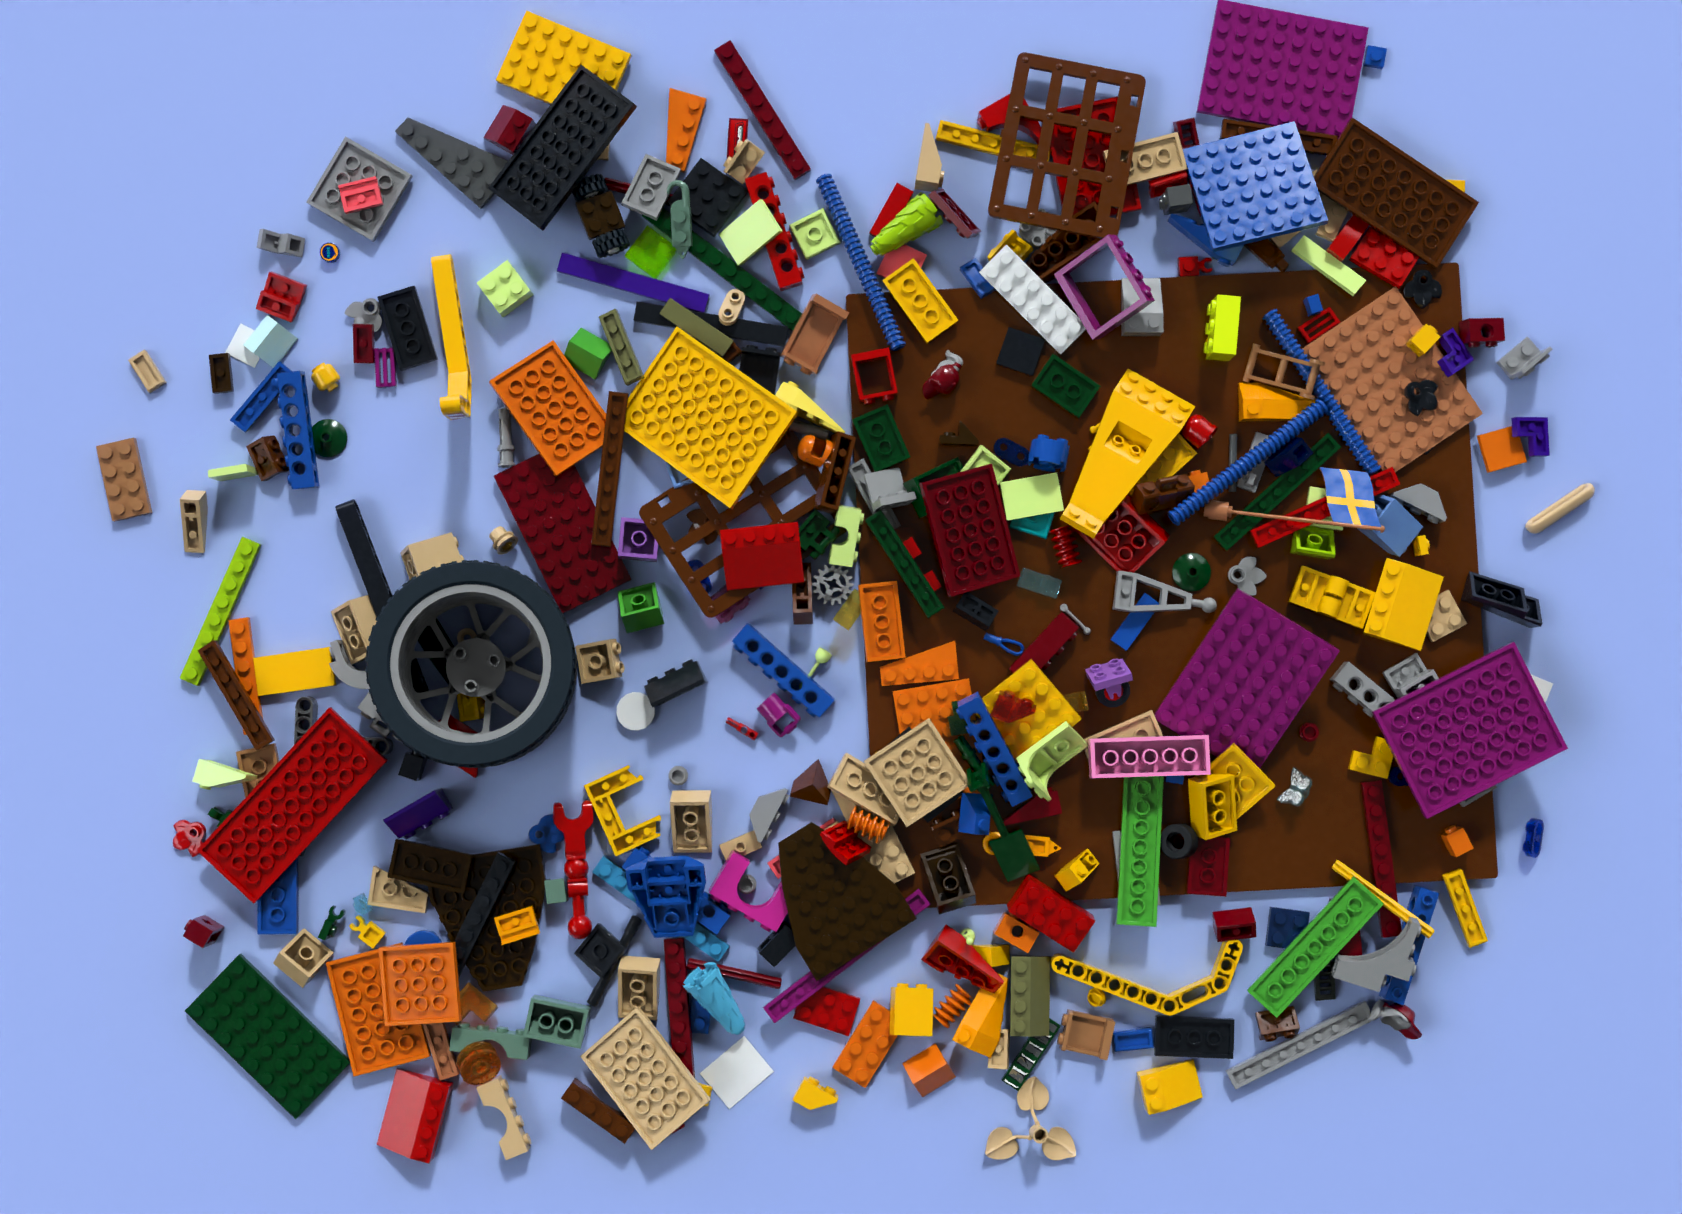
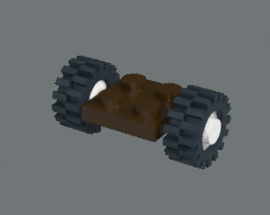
[572,174,630,258]

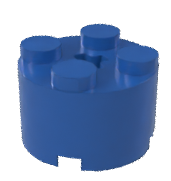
[1027,434,1070,472]

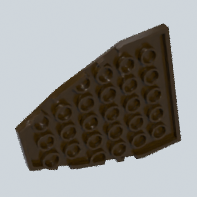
[778,822,917,981]
[428,844,546,992]

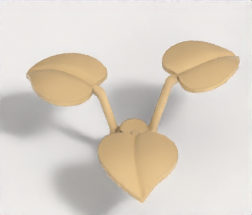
[985,1076,1076,1160]

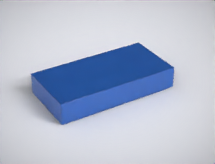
[960,258,996,299]
[1113,1027,1154,1052]

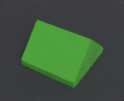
[564,328,612,380]

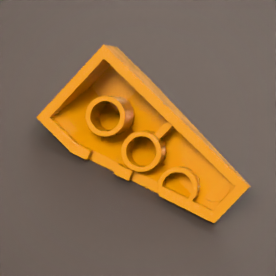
[1238,382,1315,422]

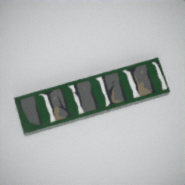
[1002,1018,1061,1091]

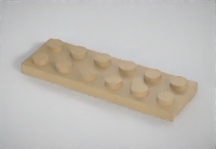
[832,790,915,883]

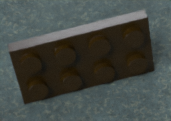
[388,838,473,893]

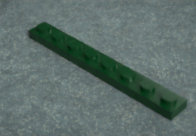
[1213,433,1341,551]

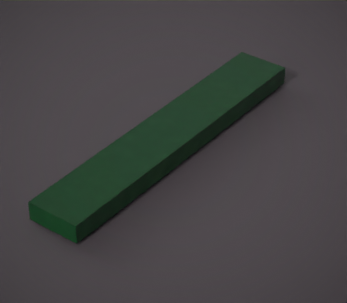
[865,510,945,618]

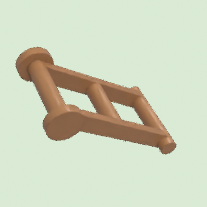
[1242,343,1325,400]

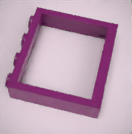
[1054,234,1155,340]

